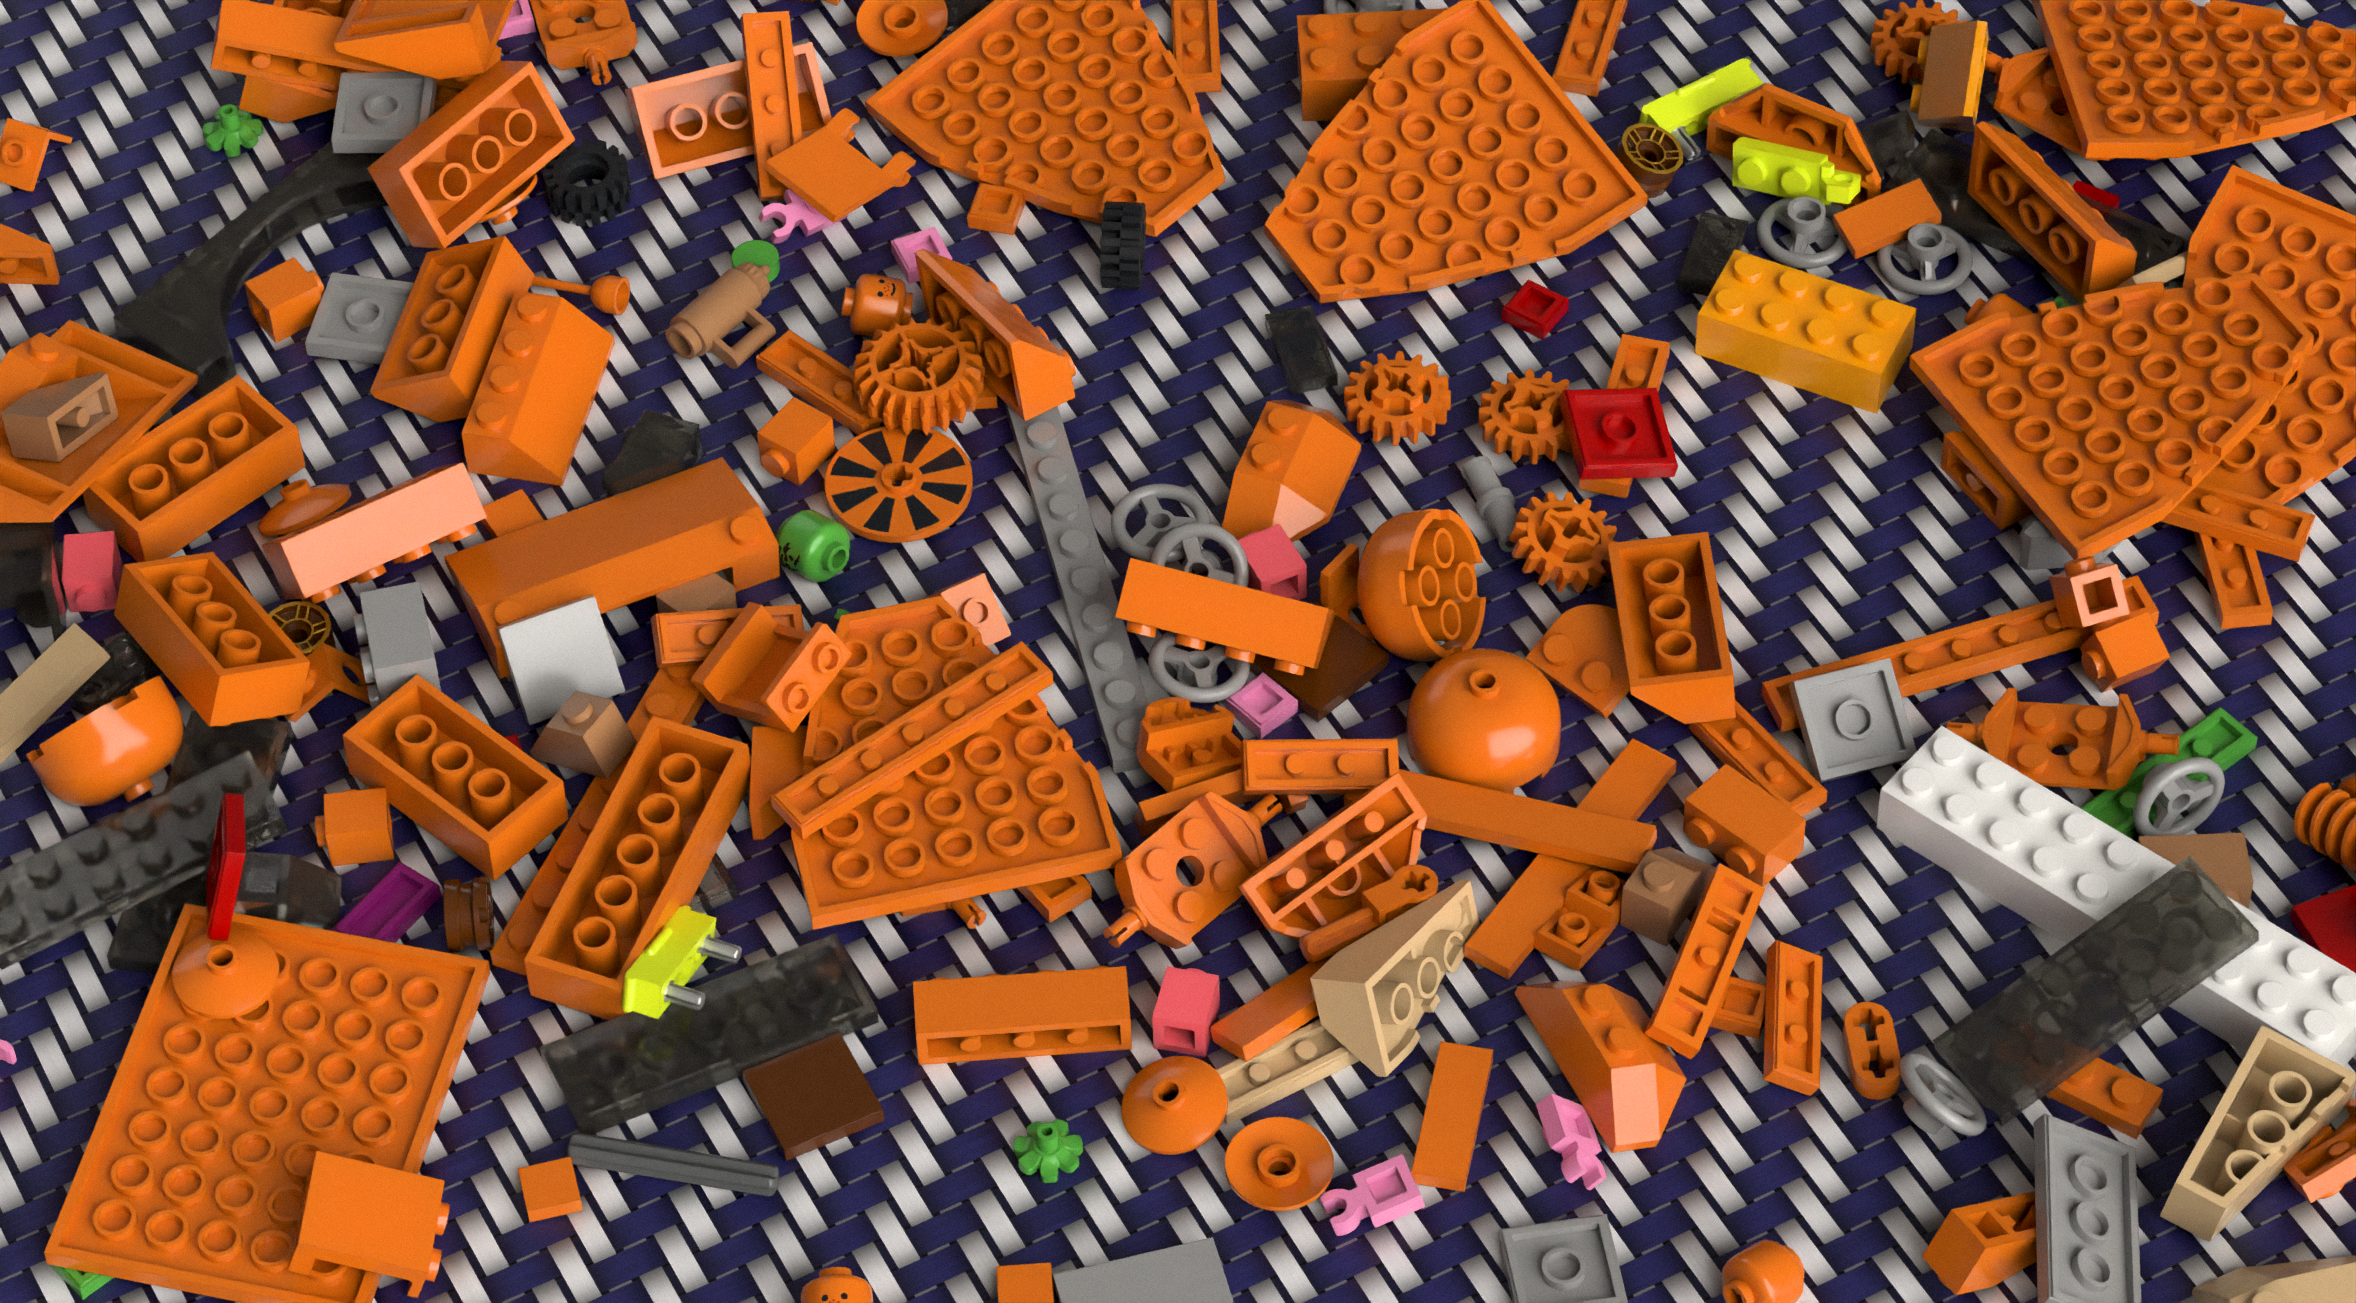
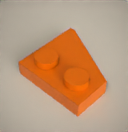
[2282,1096,2356,1203]

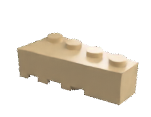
[2160,1025,2356,1242]

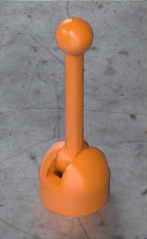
[530,274,630,315]

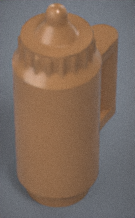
[665,262,776,369]

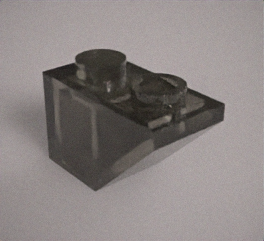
[602,410,703,498]
[234,851,342,928]

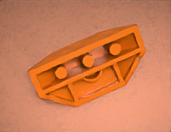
[1706,83,1882,208]
[1219,399,1361,548]
[1238,772,1428,940]
[1514,981,1687,1153]

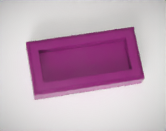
[331,861,441,943]

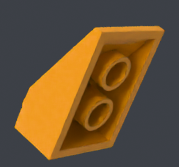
[1910,20,1989,132]

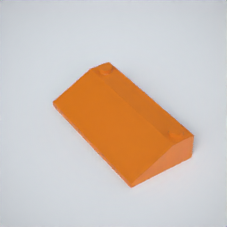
[334,0,515,81]
[0,320,198,523]
[444,457,780,679]

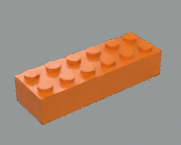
[524,715,751,1026]

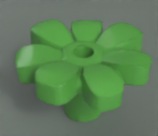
[202,104,263,157]
[1014,1119,1083,1183]

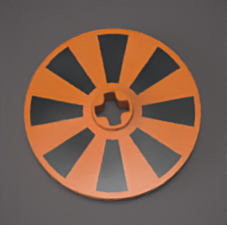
[825,426,973,543]

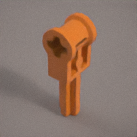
[1299,864,1438,963]

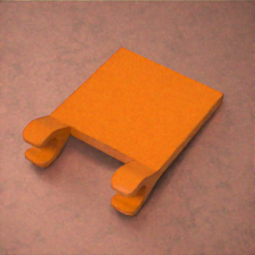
[763,108,916,223]

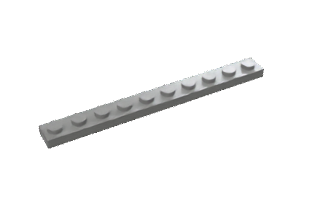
[1003,401,1149,774]

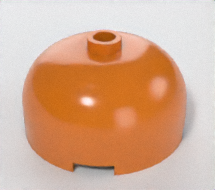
[1357,509,1486,662]
[1406,648,1561,794]
[25,675,184,807]

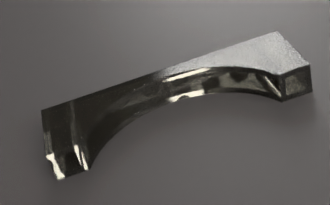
[113,140,389,400]

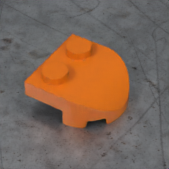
[1525,604,1630,719]
[1136,697,1242,793]

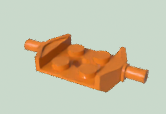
[529,0,638,85]
[1984,47,2098,162]
[1946,688,2180,790]
[1103,791,1282,949]

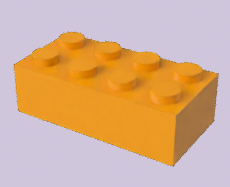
[1695,249,1917,414]

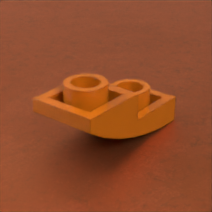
[1533,866,1626,971]

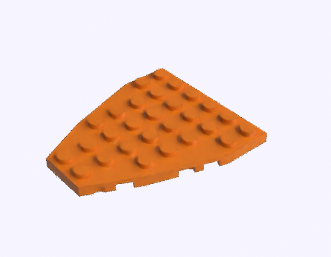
[865,0,1225,237]
[1264,0,1649,304]
[2031,0,2356,161]
[2183,165,2356,506]
[1910,272,2314,560]
[791,596,1122,930]

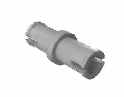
[1461,456,1517,552]

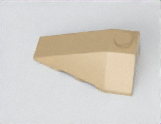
[1310,880,1480,1077]
[2192,1255,2356,1303]

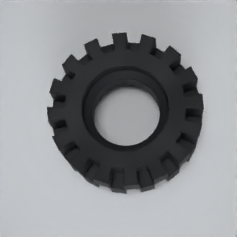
[543,139,631,227]
[1100,201,1146,290]

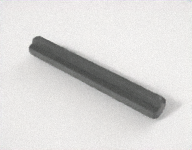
[568,1132,779,1196]

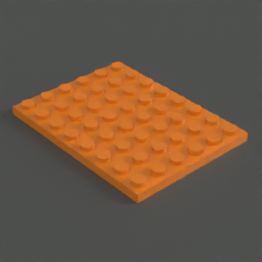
[44,903,490,1303]

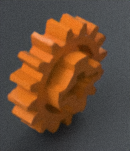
[1870,0,1968,85]
[1344,351,1451,446]
[1478,369,1572,464]
[1509,491,1618,593]

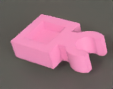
[759,189,848,244]
[1536,1093,1606,1190]
[1320,1154,1425,1236]

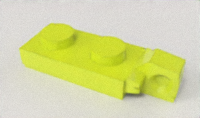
[1732,136,1861,205]

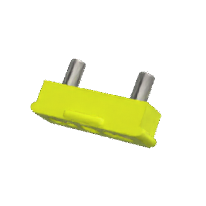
[1639,58,1763,161]
[621,905,742,1019]

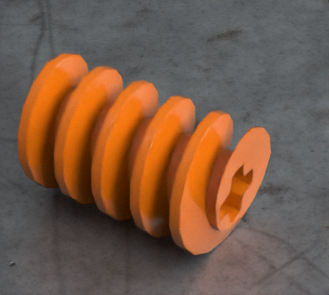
[2293,782,2356,873]

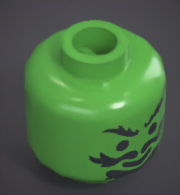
[776,509,850,582]

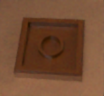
[1249,600,1389,722]
[742,1032,885,1161]

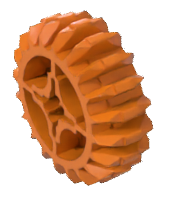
[853,316,985,436]

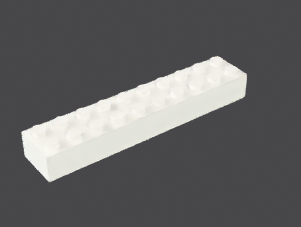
[1876,725,2356,1067]

